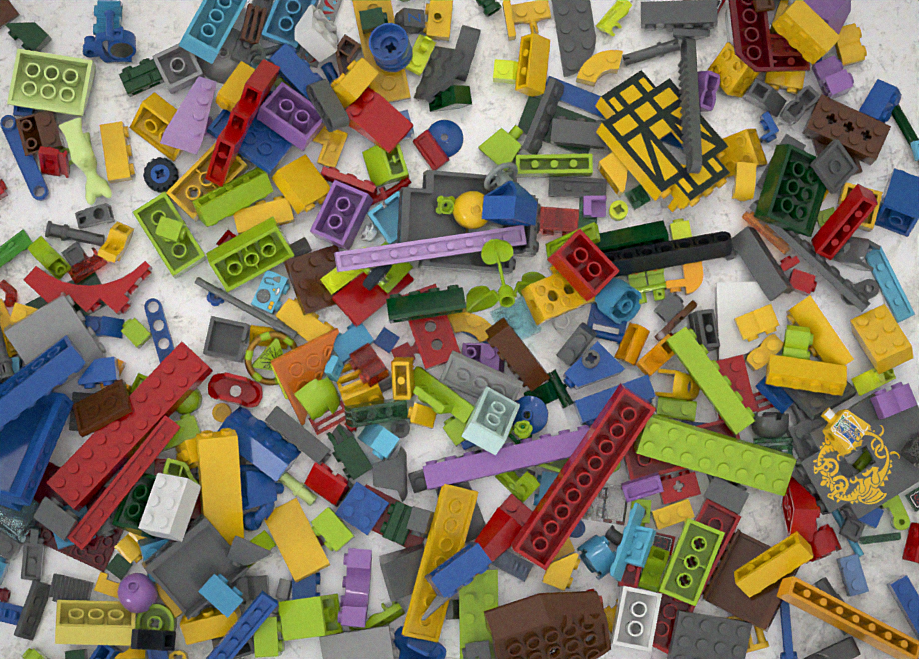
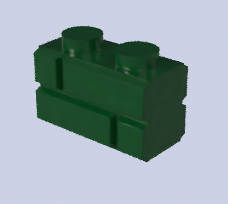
[119,58,164,97]
[380,501,412,546]

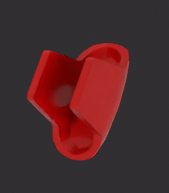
[208,372,263,408]

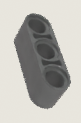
[455,25,481,82]
[306,79,350,132]

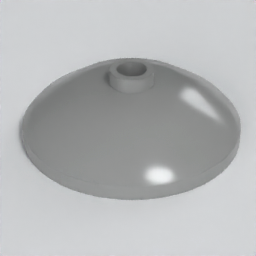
[197,28,254,84]

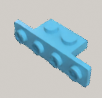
[610,503,656,581]

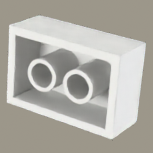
[138,473,201,542]

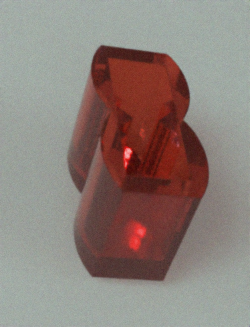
[348,343,390,388]

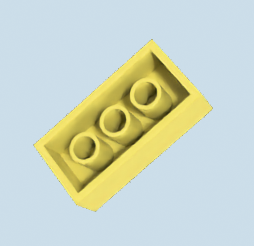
[55,600,136,646]

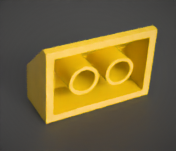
[129,92,184,162]

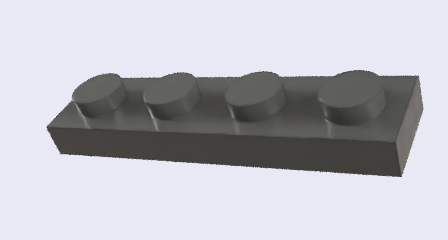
[230,0,274,65]
[522,78,565,155]

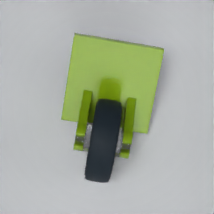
[361,241,413,294]

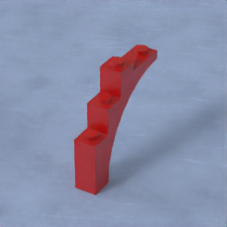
[23,261,153,315]

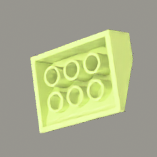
[7,49,96,116]

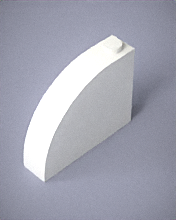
[715,282,782,360]

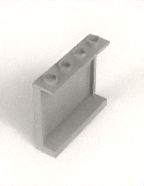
[4,291,107,392]
[319,623,398,659]

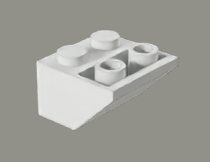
[295,4,338,63]

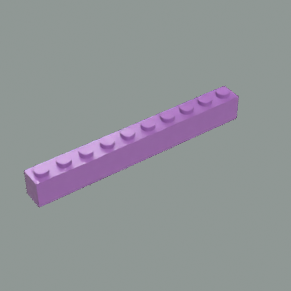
[422,425,590,490]

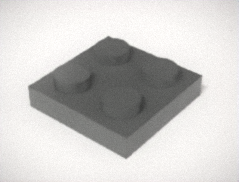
[810,139,859,194]

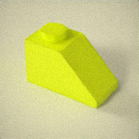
[493,59,518,84]

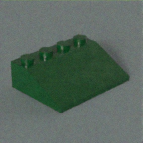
[753,144,827,237]

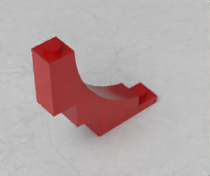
[205,59,280,187]

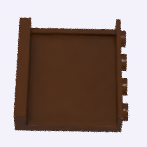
[702,529,800,632]

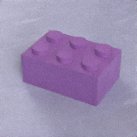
[257,82,325,151]
[310,180,373,251]

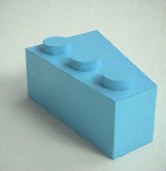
[357,419,401,461]

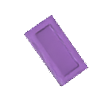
[621,472,664,503]

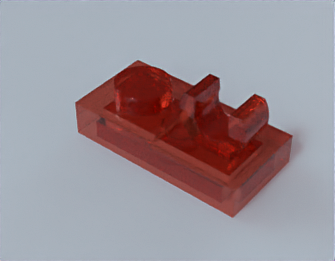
[68,247,108,284]

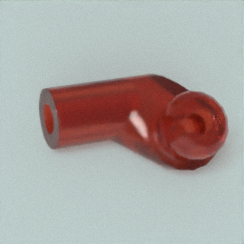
[0,279,17,307]

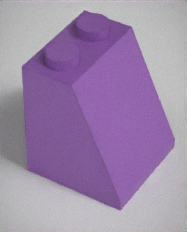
[803,0,851,51]

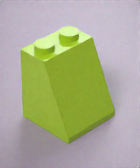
[278,593,343,641]

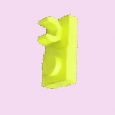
[596,0,632,36]
[405,34,436,76]

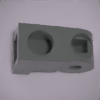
[75,203,115,229]

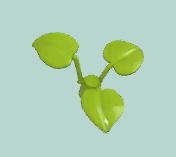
[466,239,546,313]

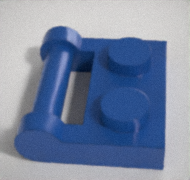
[587,304,627,345]

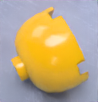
[453,191,488,229]

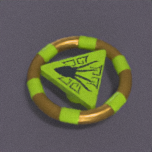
[244,331,298,386]

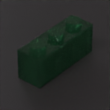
[344,398,408,428]

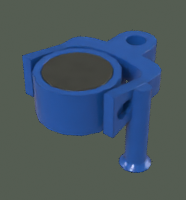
[82,10,136,63]

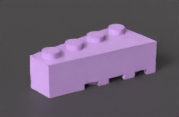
[160,76,217,155]

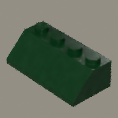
[595,220,669,253]
[386,285,466,324]

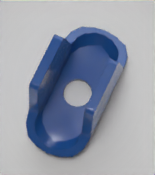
[393,626,446,659]

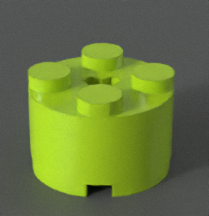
[135,603,177,631]

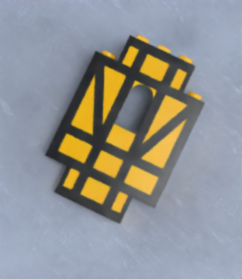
[595,70,730,212]

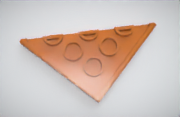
[270,328,339,425]

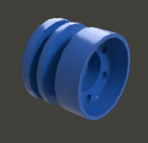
[369,23,413,72]

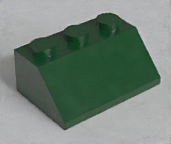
[112,473,157,539]

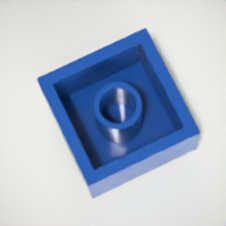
[335,482,390,536]

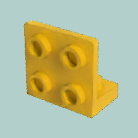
[707,42,760,98]
[720,129,768,177]

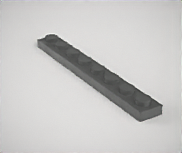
[749,200,871,312]

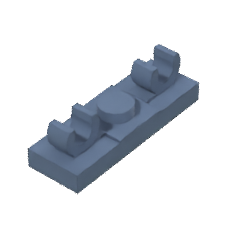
[491,551,534,582]

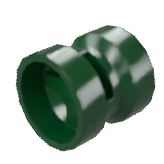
[476,0,502,17]

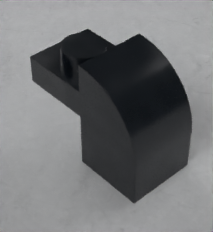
[130,629,176,651]

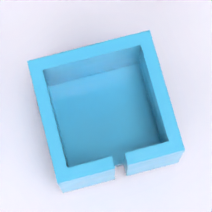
[367,191,399,244]

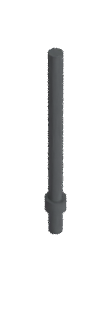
[195,277,297,339]

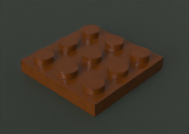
[283,245,351,315]

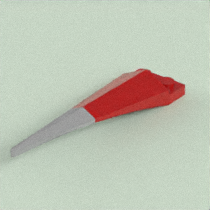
[422,494,533,621]

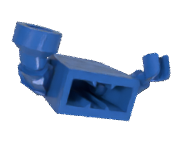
[240,464,284,531]

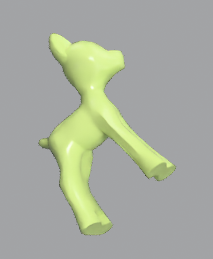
[59,118,112,205]

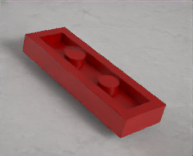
[321,166,378,199]

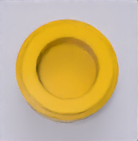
[212,403,232,422]

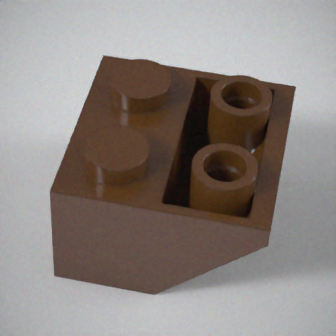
[15,111,66,156]

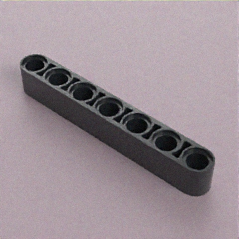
[604,231,732,277]

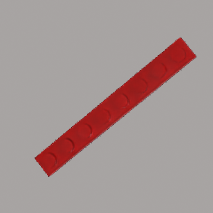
[67,415,181,550]

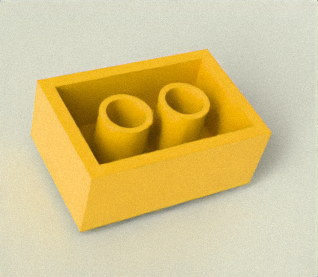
[772,0,841,65]
[850,304,913,374]

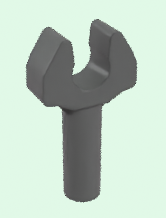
[248,43,282,64]

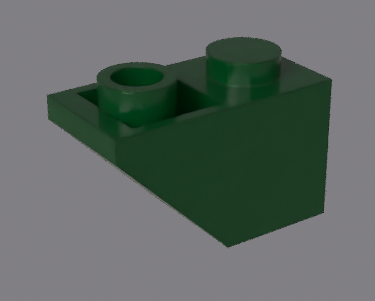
[6,22,52,52]
[429,85,472,112]

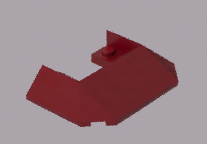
[728,0,810,72]

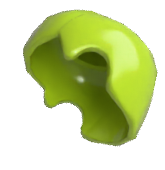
[176,389,203,414]

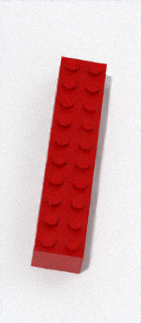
[46,341,213,512]
[511,383,656,570]

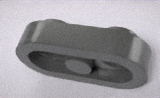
[841,279,879,305]

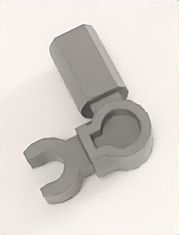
[271,578,292,615]

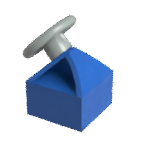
[482,162,538,226]

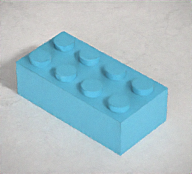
[178,0,247,64]

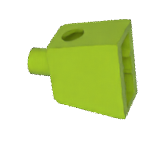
[478,125,524,173]

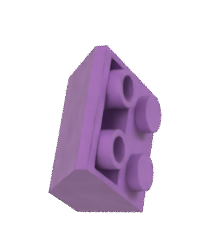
[462,343,505,373]

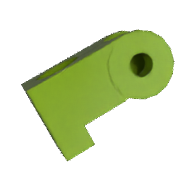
[880,495,910,530]

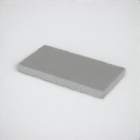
[439,350,523,402]

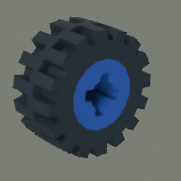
[143,157,179,193]

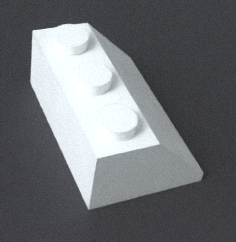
[610,586,662,652]

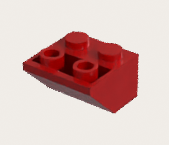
[304,462,350,507]

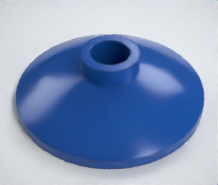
[428,120,463,157]
[513,396,548,434]

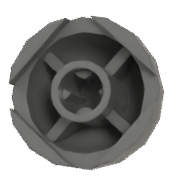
[751,412,789,442]

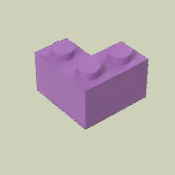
[812,55,854,99]

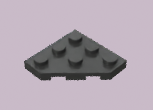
[414,46,475,103]
[780,381,857,420]

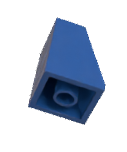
[875,168,919,237]
[563,341,625,390]

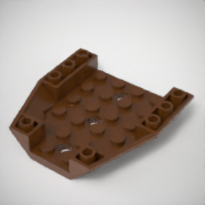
[484,591,611,659]

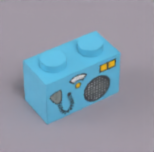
[251,270,290,315]

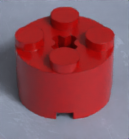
[806,524,842,564]

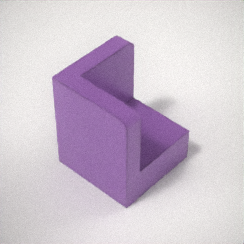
[583,196,607,218]

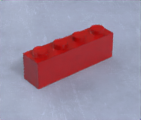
[811,184,878,260]

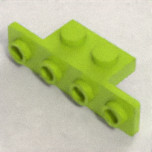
[413,366,475,423]

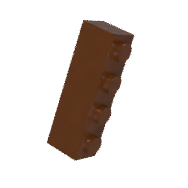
[485,317,550,392]

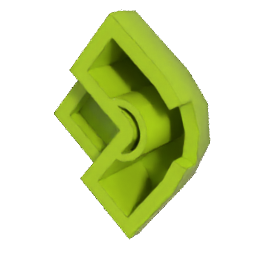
[294,377,340,421]

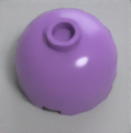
[117,573,158,613]

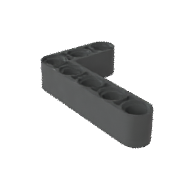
[803,636,861,659]

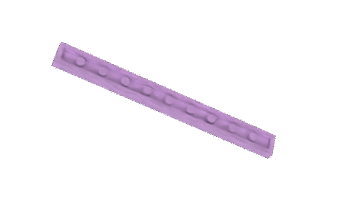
[334,226,527,272]

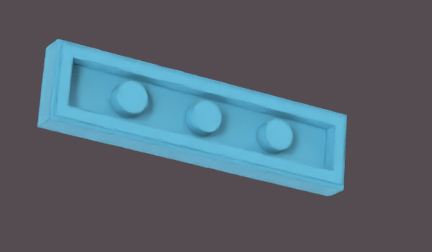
[865,247,915,323]

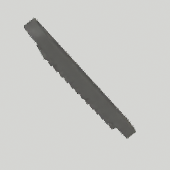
[678,37,702,174]

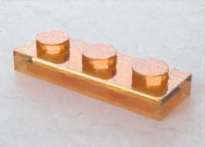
[742,211,790,255]

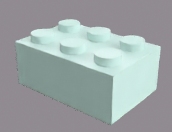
[461,386,520,455]

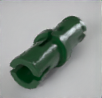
[547,369,574,409]

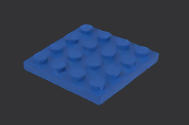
[207,91,293,174]

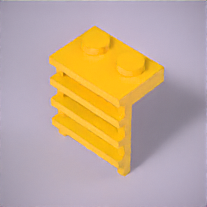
[336,352,385,413]

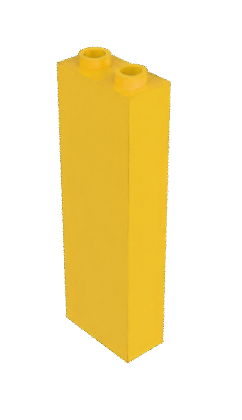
[196,428,244,546]

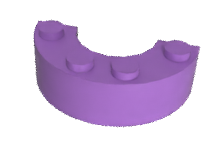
[338,548,372,628]

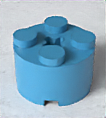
[595,278,642,324]
[577,535,617,580]

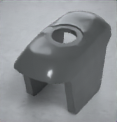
[833,236,881,272]
[373,446,408,502]

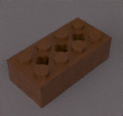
[802,94,891,165]

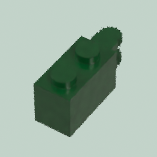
[327,425,373,480]

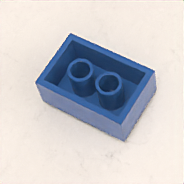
[425,542,492,598]

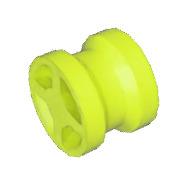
[609,200,628,221]

